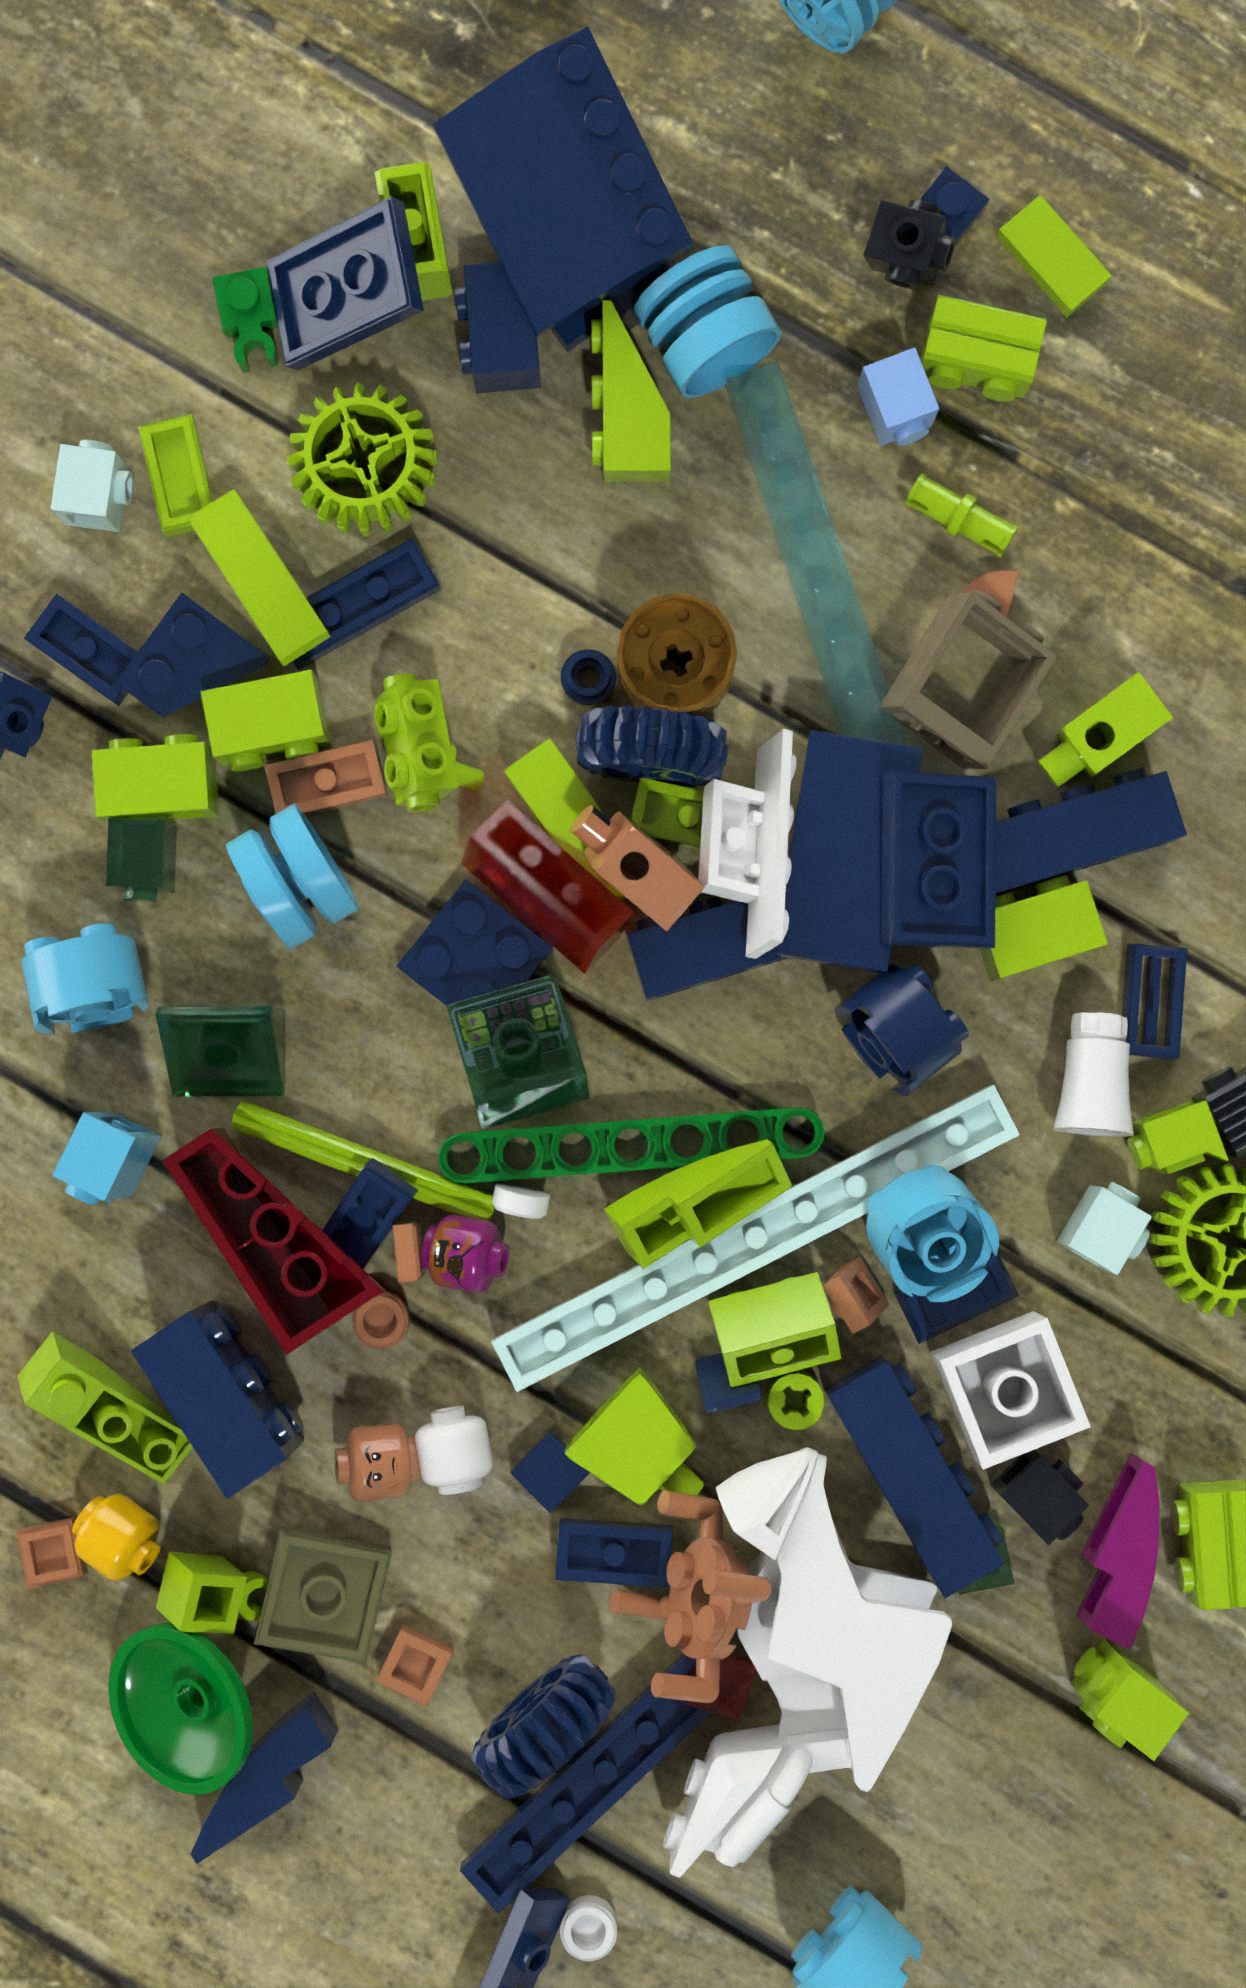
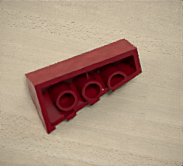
[162,1128,385,1355]

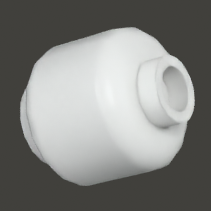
[415,1406,493,1495]

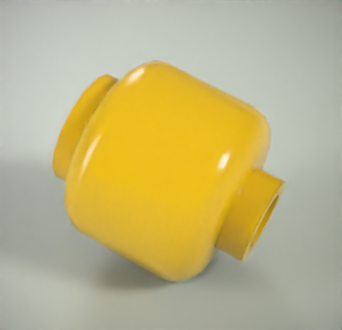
[72,1493,160,1581]

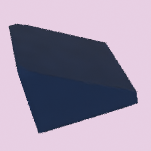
[695,1353,762,1413]

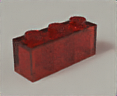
[461,800,634,974]

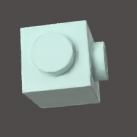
[50,440,134,532]
[1056,1182,1152,1275]

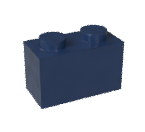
[455,262,542,393]

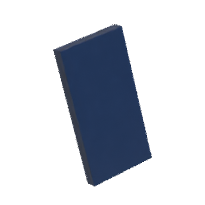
[772,730,923,974]

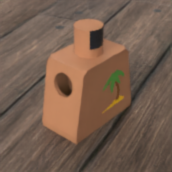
[570,805,705,931]

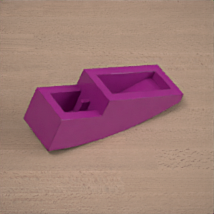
[1076,1453,1160,1650]

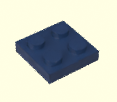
[396,879,554,1032]

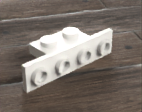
[698,729,796,959]

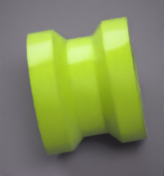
[765,1369,825,1430]

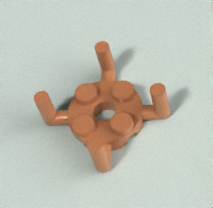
[609,1491,772,1703]

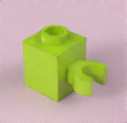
[156,1552,267,1634]

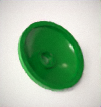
[108,1623,252,1795]

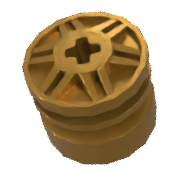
[616,593,737,716]

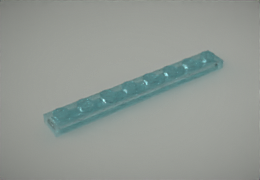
[725,361,907,746]

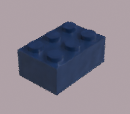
[131,1300,304,1499]

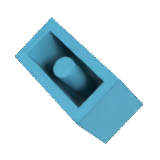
[52,1112,162,1205]

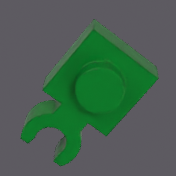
[212,266,279,373]

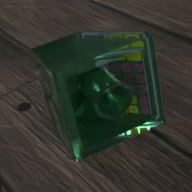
[446,974,590,1130]

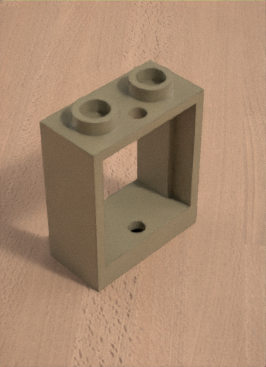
[879,590,1057,769]

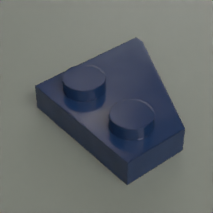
[115,593,271,717]

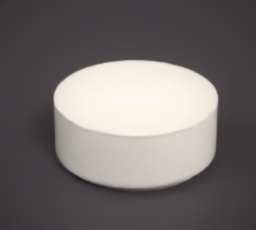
[492,1183,551,1219]
[560,1895,617,1961]

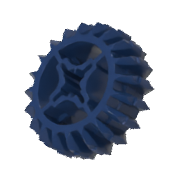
[575,705,728,787]
[471,1654,615,1799]

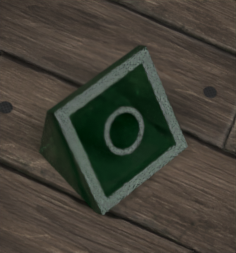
[155,1006,286,1097]

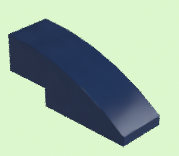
[190,1692,339,1864]

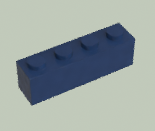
[823,1355,1004,1598]

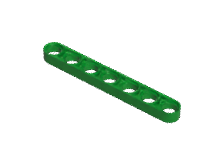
[438,1107,825,1183]

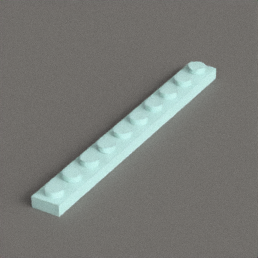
[491,1085,1020,1392]

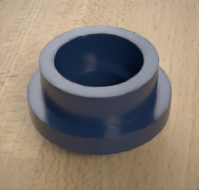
[561,649,616,706]

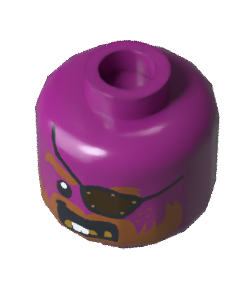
[421,1215,509,1293]

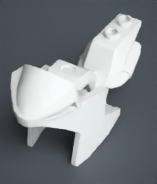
[663,1447,952,1878]

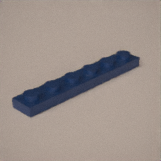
[460,1652,751,1914]

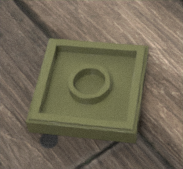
[254,1526,392,1664]

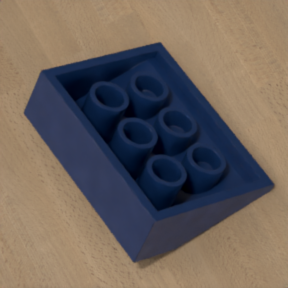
[433,26,693,336]

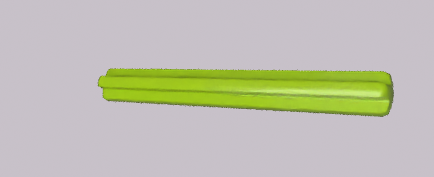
[231,1101,495,1221]

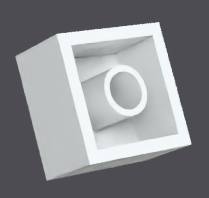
[930,1311,1091,1470]

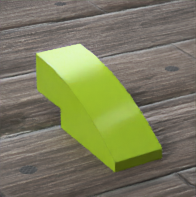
[187,489,331,667]
[504,738,627,914]
[604,1139,793,1269]

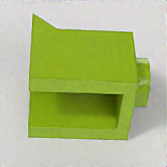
[1127,1101,1229,1174]

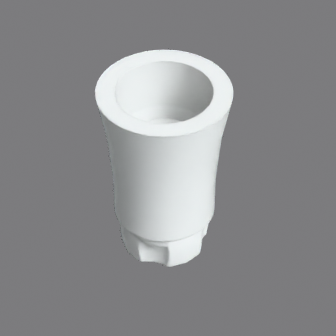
[1053,1012,1134,1137]

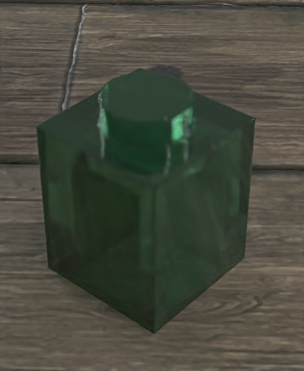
[106,818,177,902]

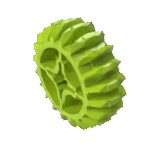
[287,382,438,537]
[1148,1163,1246,1317]

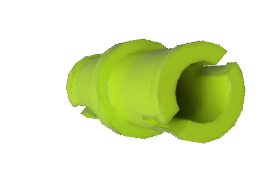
[904,473,1019,558]

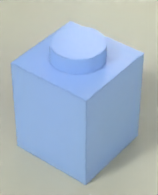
[857,348,939,446]

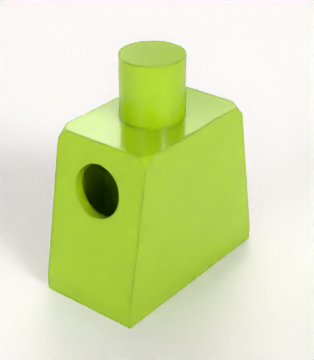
[1037,672,1173,788]
[565,1367,705,1506]

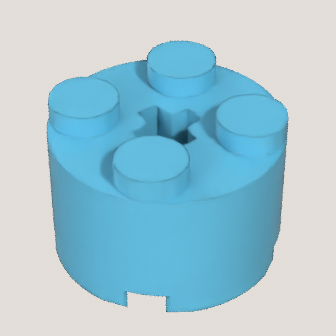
[21,923,149,1034]
[866,1165,999,1302]
[791,1886,923,1988]

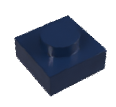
[920,166,990,247]

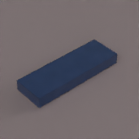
[293,538,441,670]

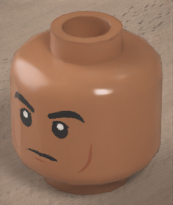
[334,1423,419,1502]

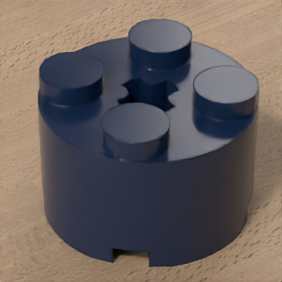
[835,964,969,1096]

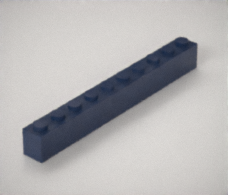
[626,767,1187,1002]

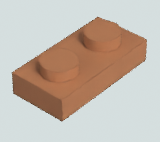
[264,739,388,816]

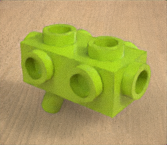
[374,673,485,812]

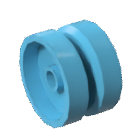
[226,803,361,950]

